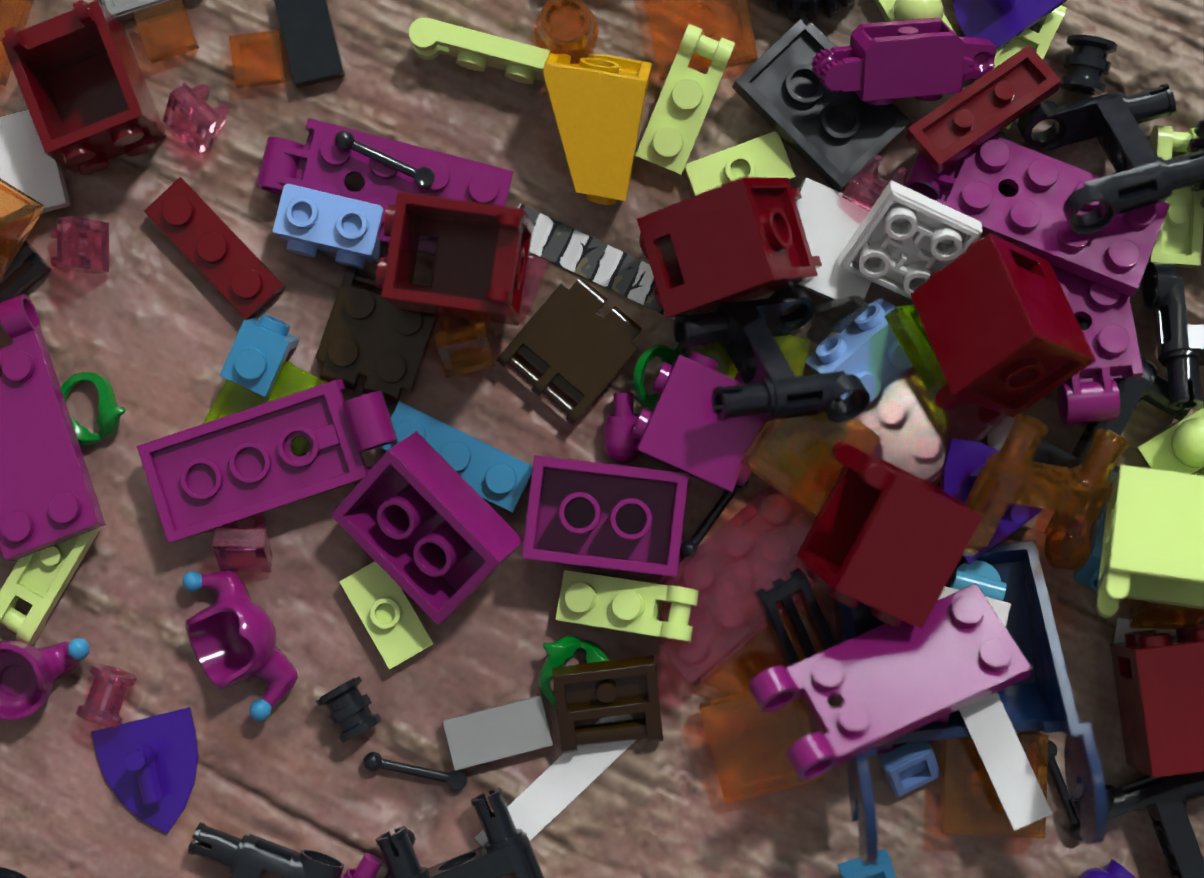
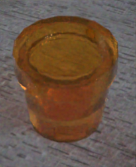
[534,0,599,64]

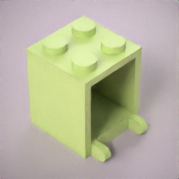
[1096,465,1204,618]

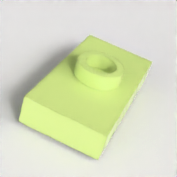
[684,131,795,196]
[339,561,435,670]

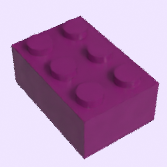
[331,431,524,625]
[522,455,689,577]

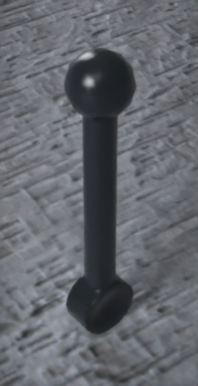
[334,130,435,188]
[680,478,749,560]
[1035,739,1084,841]
[363,752,467,791]

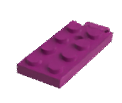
[256,118,514,256]
[904,135,1170,297]
[1005,187,1144,425]
[136,379,398,543]

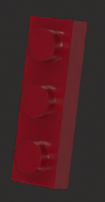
[906,45,1062,174]
[144,177,286,320]

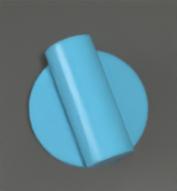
[949,560,1007,601]

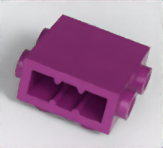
[630,351,773,492]

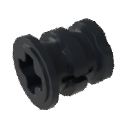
[1060,34,1118,95]
[315,676,382,743]

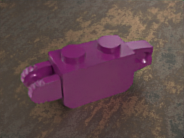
[811,18,996,105]

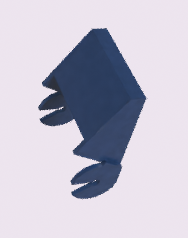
[833,540,1107,866]

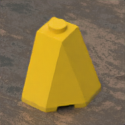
[543,54,652,205]

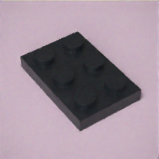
[732,15,911,192]

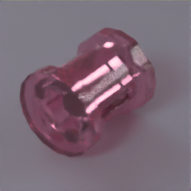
[76,664,137,727]

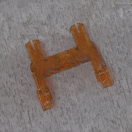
[962,414,1129,570]

